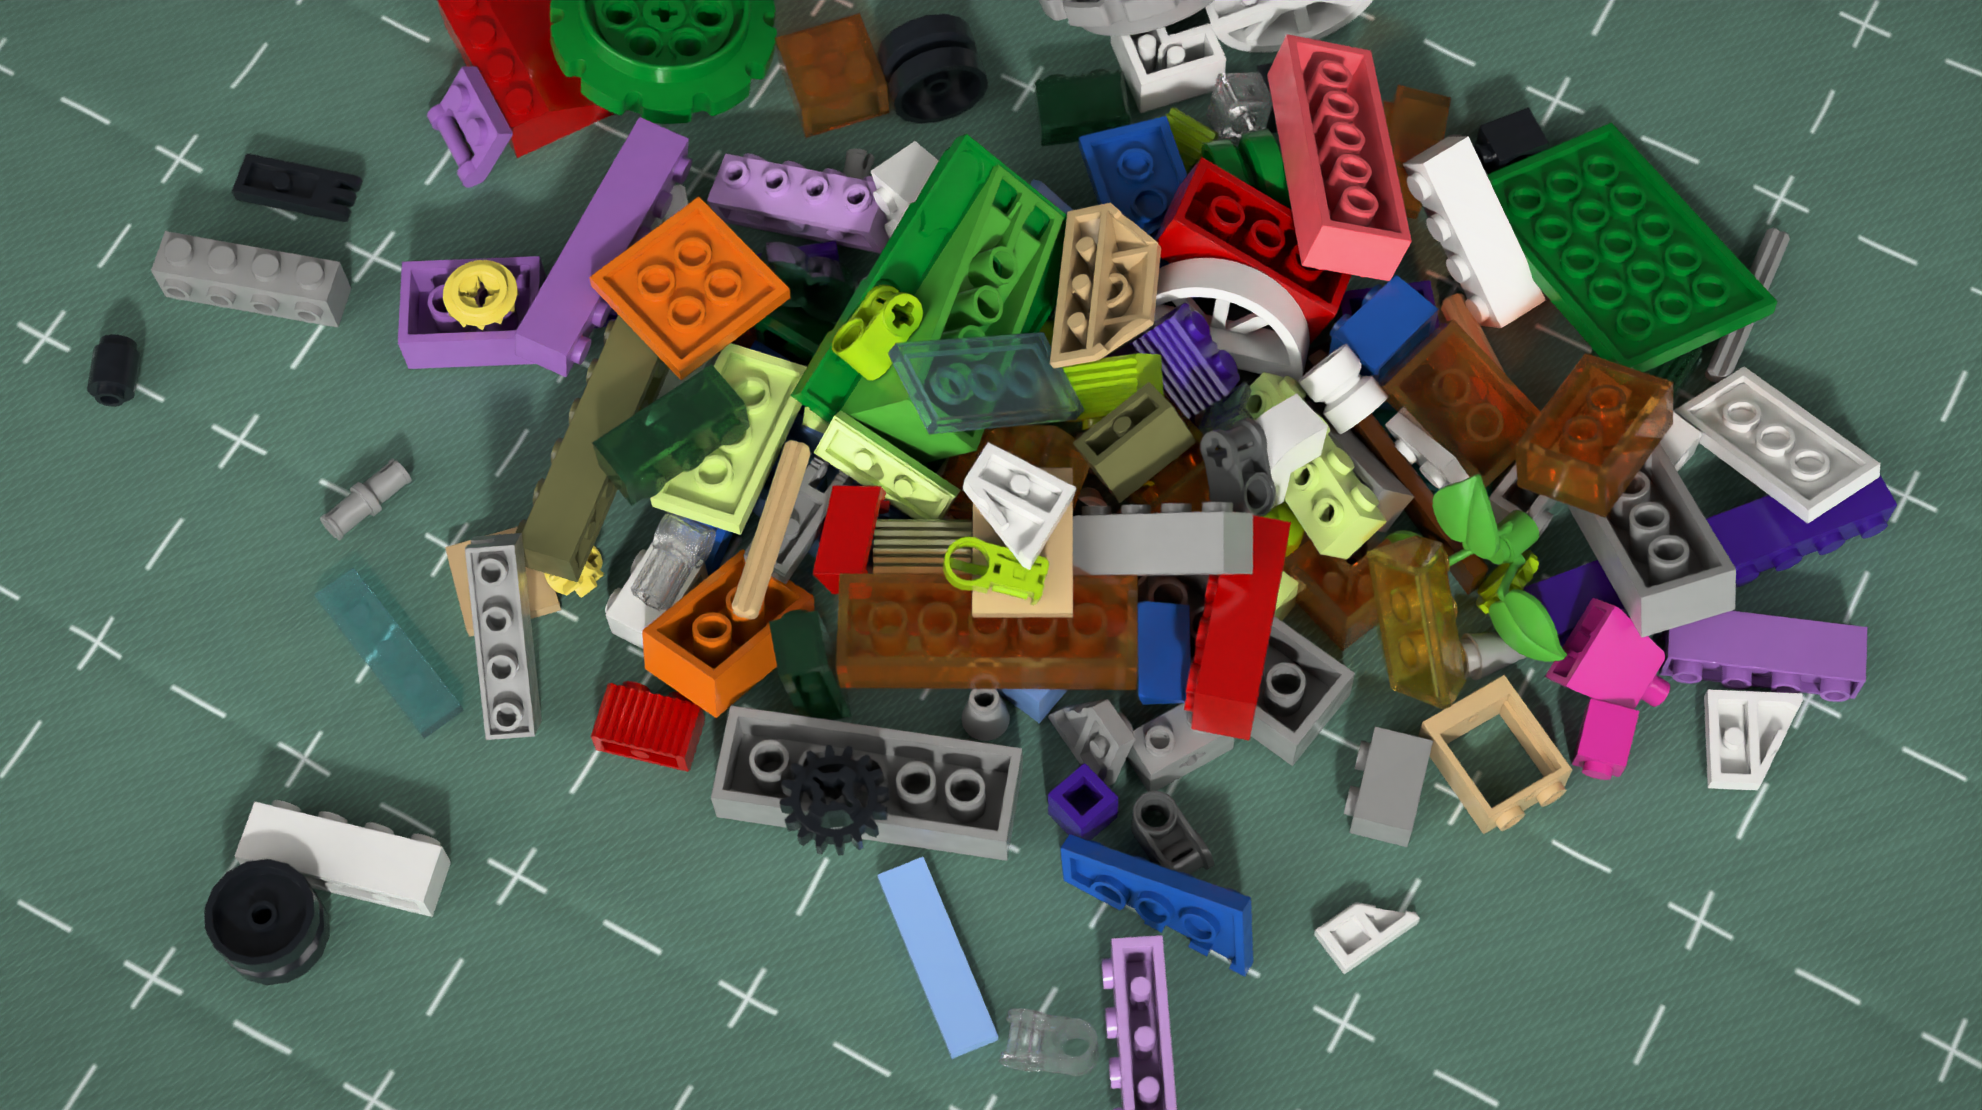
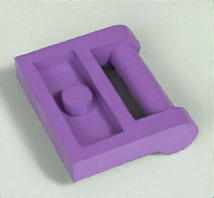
[427,66,513,188]

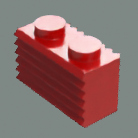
[591,681,705,772]

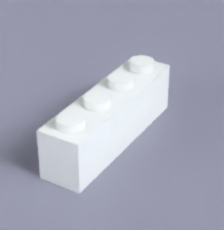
[1403,136,1546,328]
[235,800,451,917]

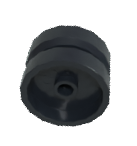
[877,14,988,124]
[204,859,330,985]

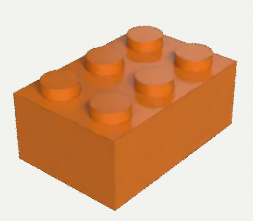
[642,549,815,718]

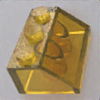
[1367,535,1466,709]

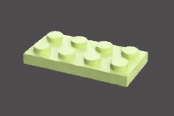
[650,343,807,535]

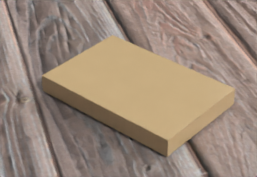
[972,468,1073,617]

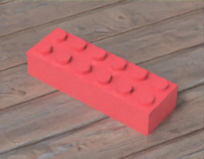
[1267,34,1412,281]

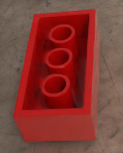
[1154,157,1352,344]
[1184,511,1291,741]

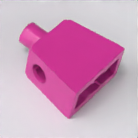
[1545,598,1670,709]

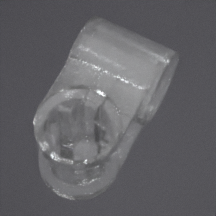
[999,1008,1100,1076]

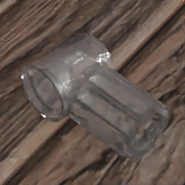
[631,512,716,611]

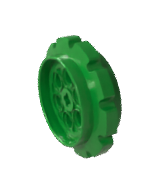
[550,0,777,124]

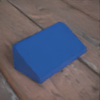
[1137,601,1191,705]

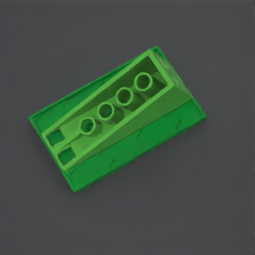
[790,134,1067,473]

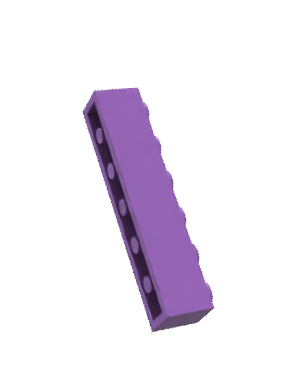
[515,117,692,377]

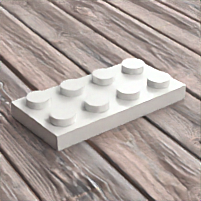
[1674,367,1880,523]

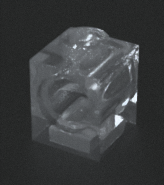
[1206,72,1273,145]

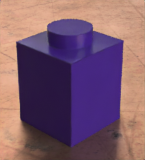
[1048,763,1118,841]

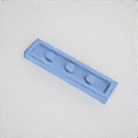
[877,857,998,1059]

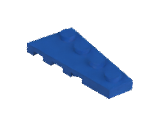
[1060,834,1253,977]

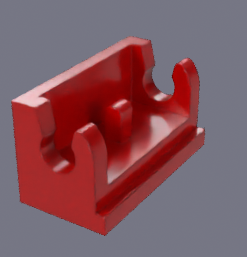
[812,486,891,594]

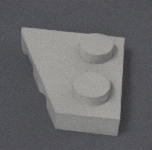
[1048,699,1135,786]

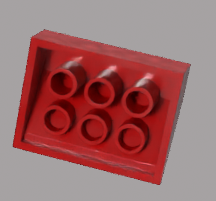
[437,0,615,158]

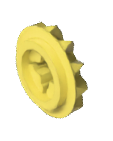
[443,260,519,331]

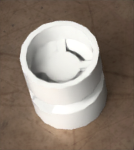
[1298,344,1388,434]

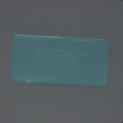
[888,332,1085,434]

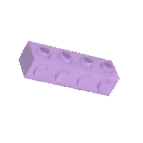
[707,153,889,253]
[1102,935,1177,1110]

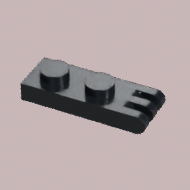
[232,153,363,222]

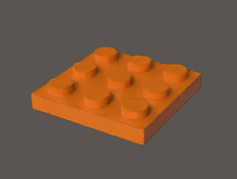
[589,197,790,380]

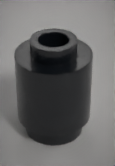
[87,334,140,407]

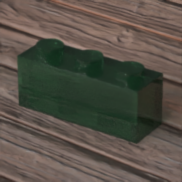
[592,364,750,506]
[769,610,852,720]

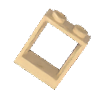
[1418,675,1572,834]

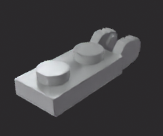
[744,455,853,584]

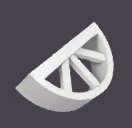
[1205,0,1373,52]
[1129,258,1310,382]

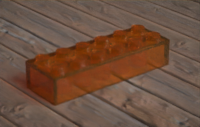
[836,574,1138,690]

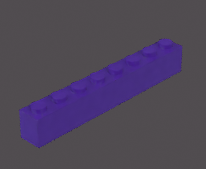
[1523,475,1897,647]

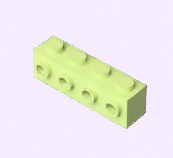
[1226,372,1387,559]

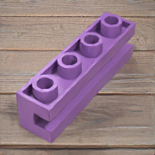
[1659,611,1868,702]

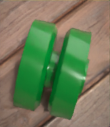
[1201,128,1292,210]

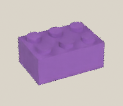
[398,256,547,369]

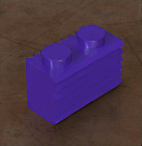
[1130,302,1240,420]

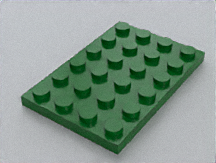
[1487,122,1778,382]

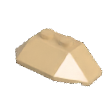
[1050,203,1161,369]

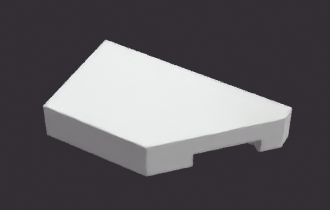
[1314,902,1420,974]

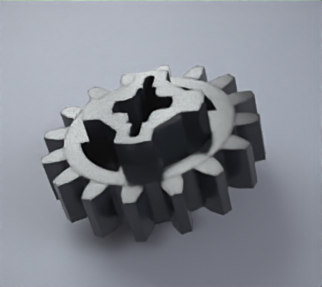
[779,745,890,856]

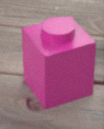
[1571,698,1639,780]

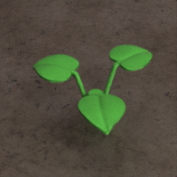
[1381,474,1568,662]

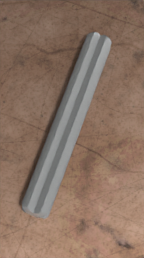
[1705,228,1790,383]

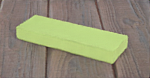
[814,410,961,519]

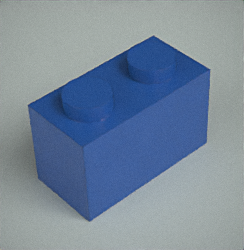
[1329,275,1439,384]

